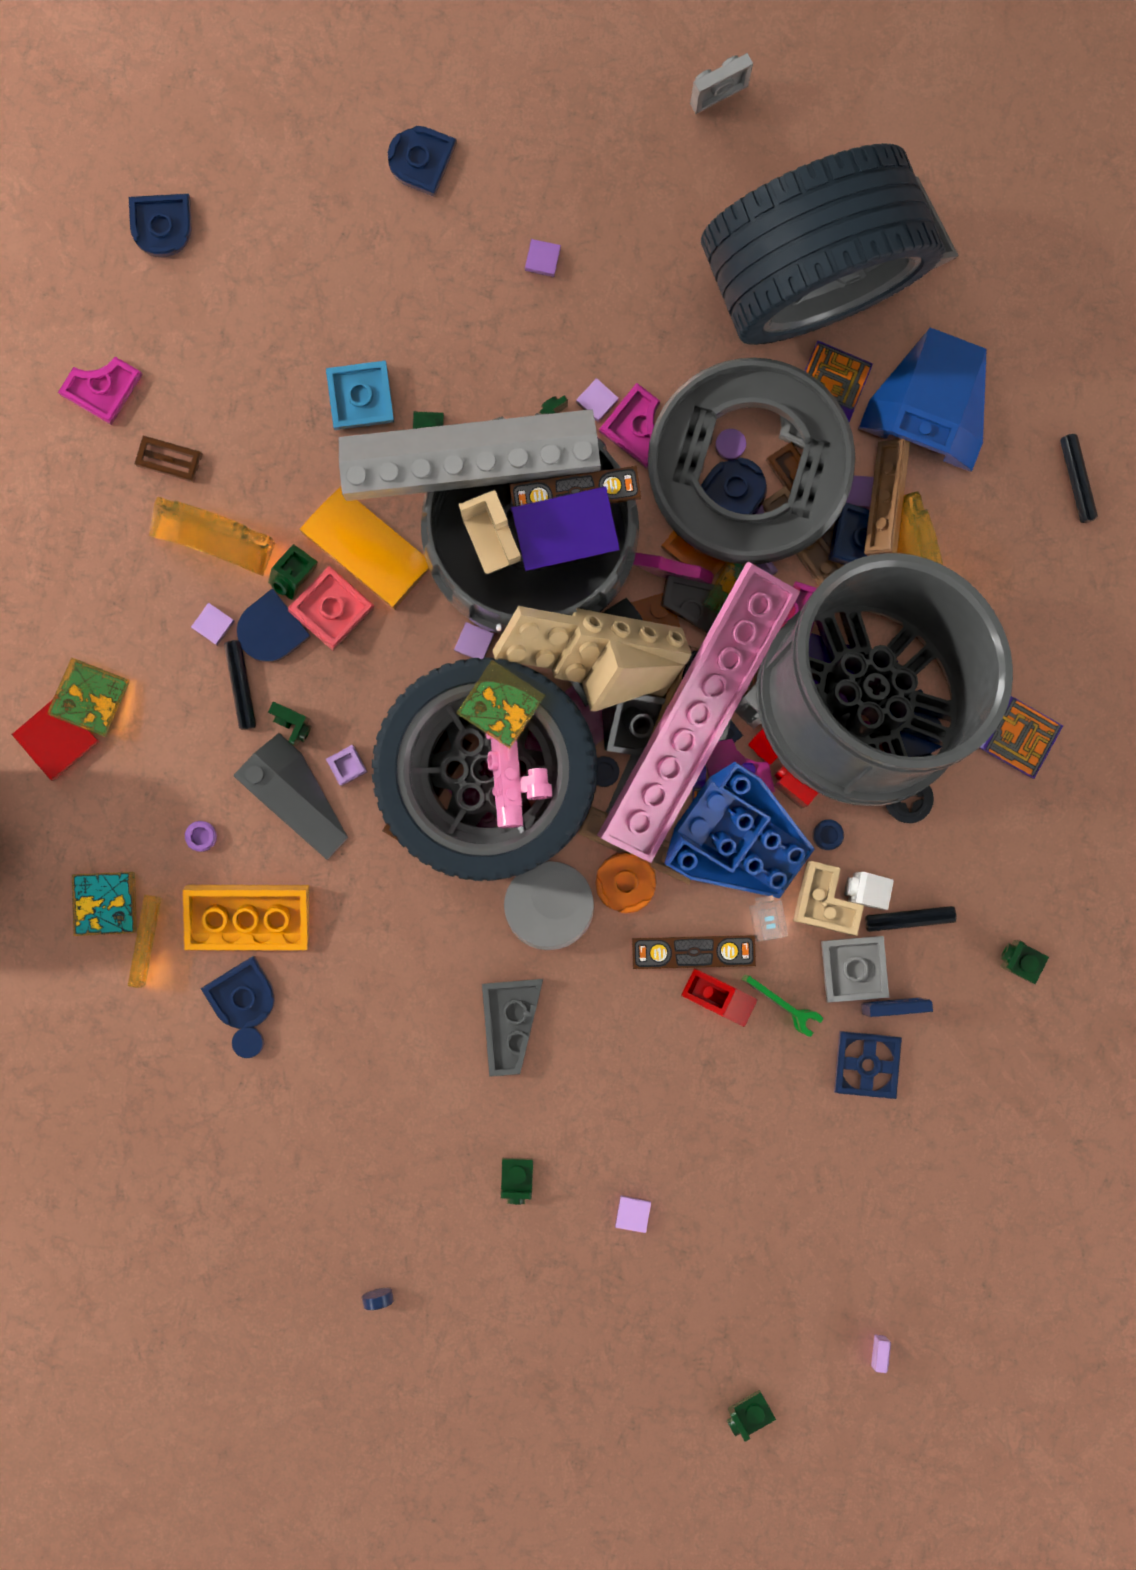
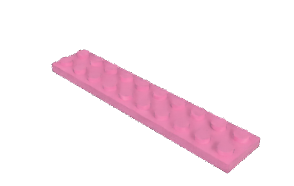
[597,562,800,863]

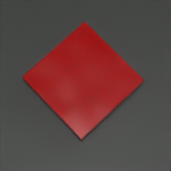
[11,695,100,781]

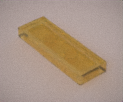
[128,895,162,988]

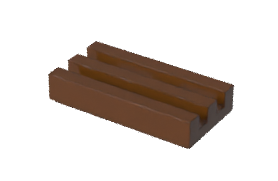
[134,435,203,483]

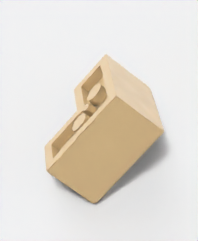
[459,490,521,574]
[793,861,864,936]

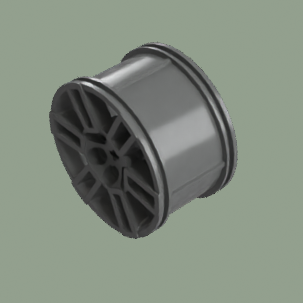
[756,553,1013,806]

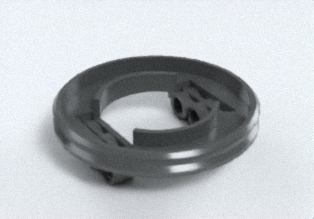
[648,358,855,564]

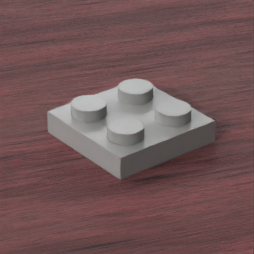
[690,53,753,114]
[821,936,889,1003]

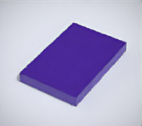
[511,486,620,571]

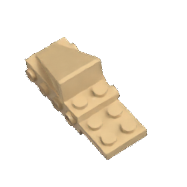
[493,606,692,711]

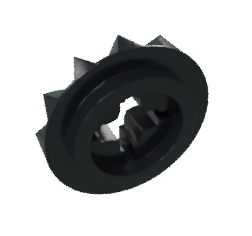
[886,785,934,824]

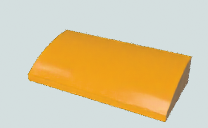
[300,486,429,610]
[183,885,309,950]

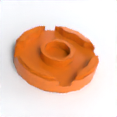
[595,851,657,913]

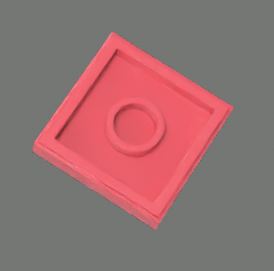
[288,566,374,651]

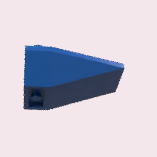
[858,327,987,472]
[664,762,815,898]

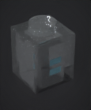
[749,895,788,942]

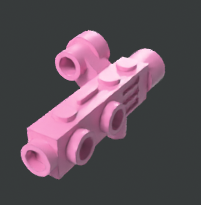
[485,731,552,829]

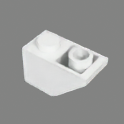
[844,872,894,910]

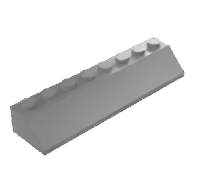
[339,409,601,501]

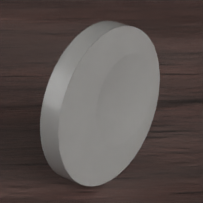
[504,861,594,950]

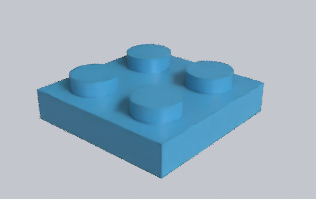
[326,360,394,430]

